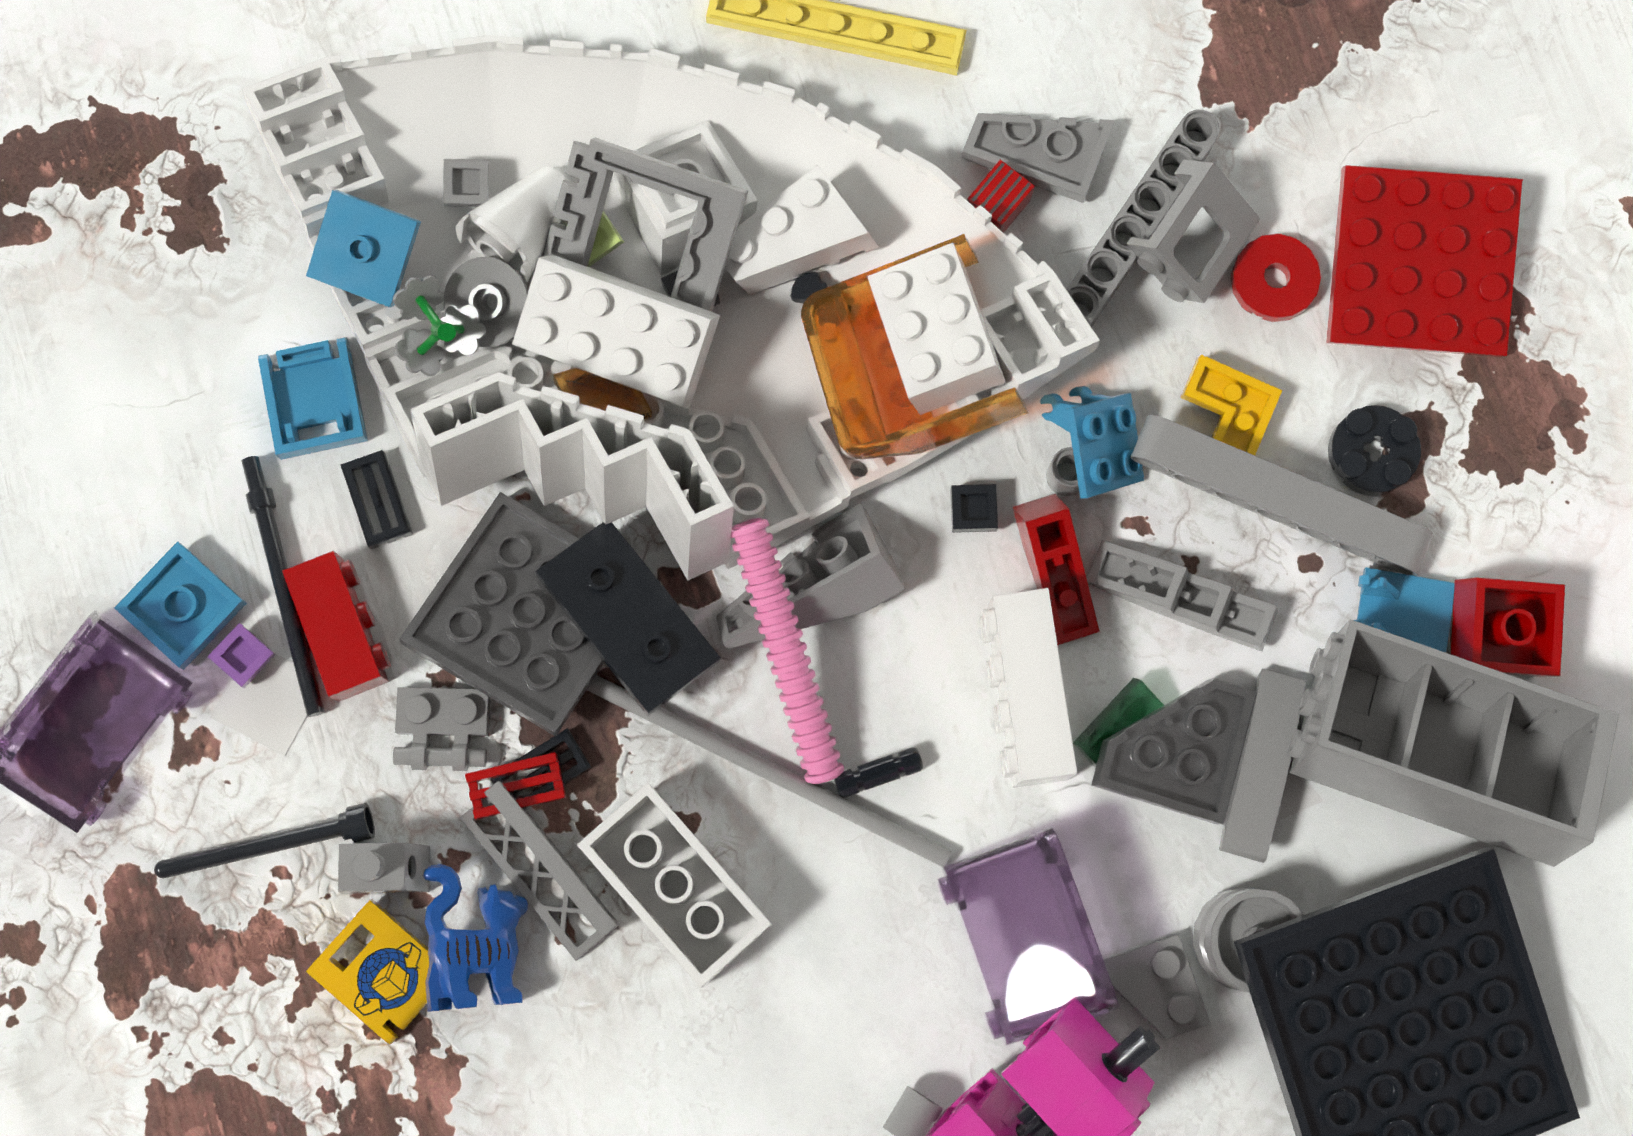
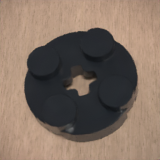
[1328,405,1421,496]

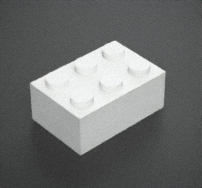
[867,243,1006,415]

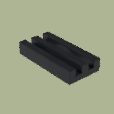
[340,450,413,550]
[491,728,592,809]

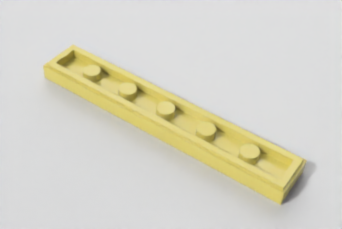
[706,0,967,76]

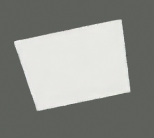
[210,653,324,756]

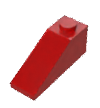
[1013,494,1100,645]

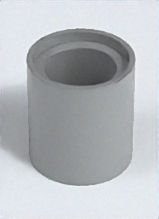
[1046,447,1079,496]
[883,1086,943,1136]

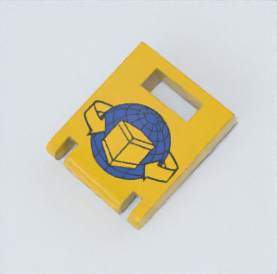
[306,899,429,1045]

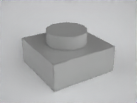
[443,159,489,207]

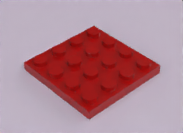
[1326,165,1523,357]

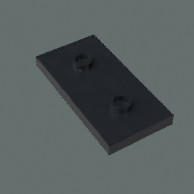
[535,522,721,716]

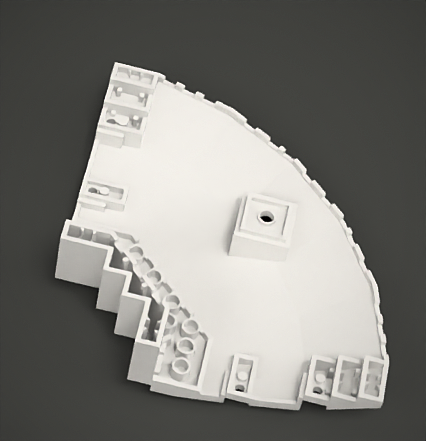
[242,35,1100,580]

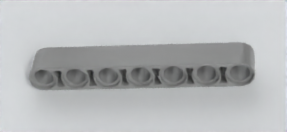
[1066,109,1219,328]
[1131,415,1433,576]

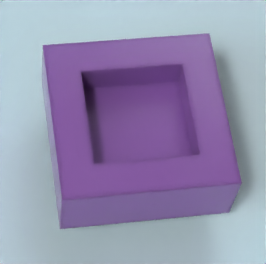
[208,623,276,688]

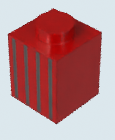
[967,160,1035,233]

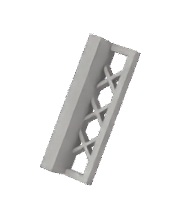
[460,781,620,961]

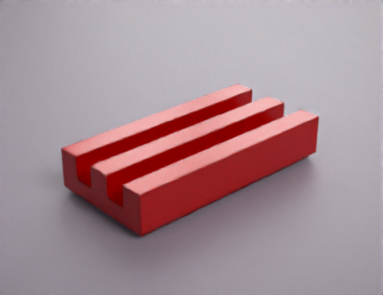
[465,752,566,820]

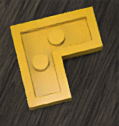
[1180,354,1283,456]

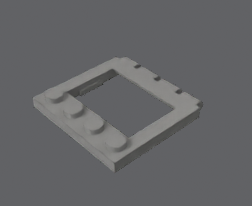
[542,137,748,312]

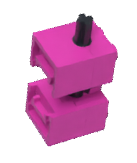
[926,996,1160,1136]

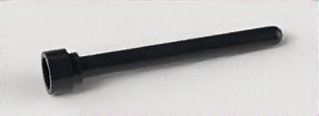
[154,803,375,879]

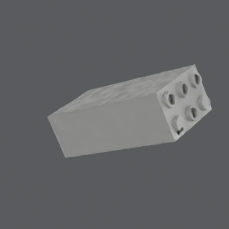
[1288,619,1619,867]

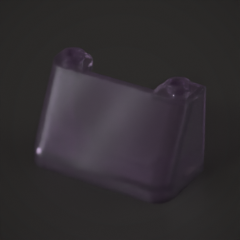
[0,611,193,833]
[937,828,1119,1046]

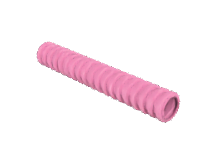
[731,518,845,784]

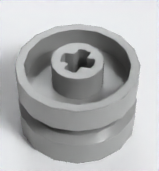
[1193,888,1304,993]

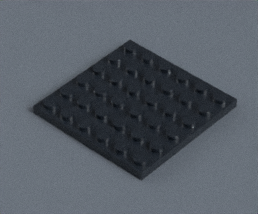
[1233,847,1580,1136]

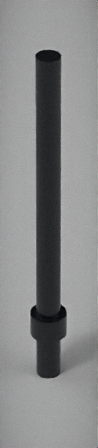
[241,456,325,717]

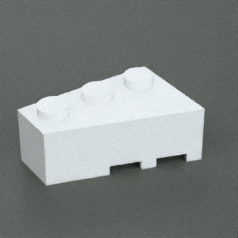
[725,165,879,295]

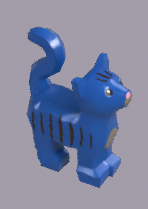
[423,864,528,1012]

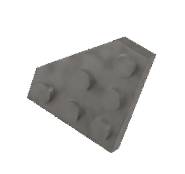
[1091,679,1256,824]

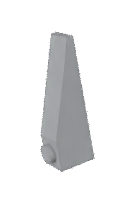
[716,503,905,649]

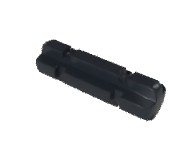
[834,747,923,797]

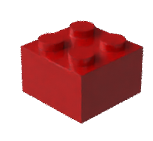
[1451,577,1565,677]

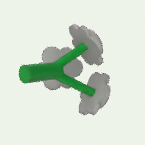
[393,275,486,376]

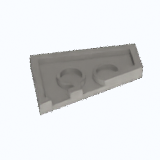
[961,113,1115,203]

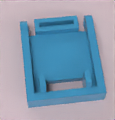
[258,337,368,460]

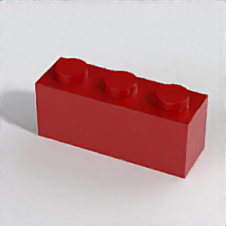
[282,550,391,702]

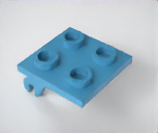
[1040,386,1144,499]
[1354,567,1454,653]

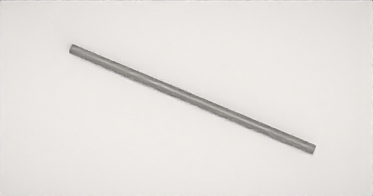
[587,675,952,868]

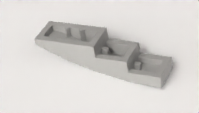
[1087,540,1278,652]
[1219,668,1306,863]

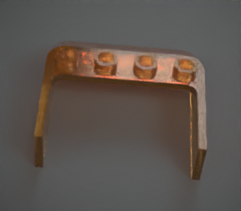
[801,234,1029,459]

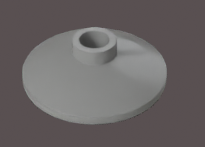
[444,257,528,347]

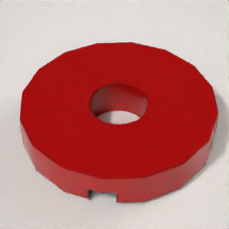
[1230,234,1321,322]

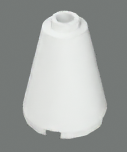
[455,166,573,283]

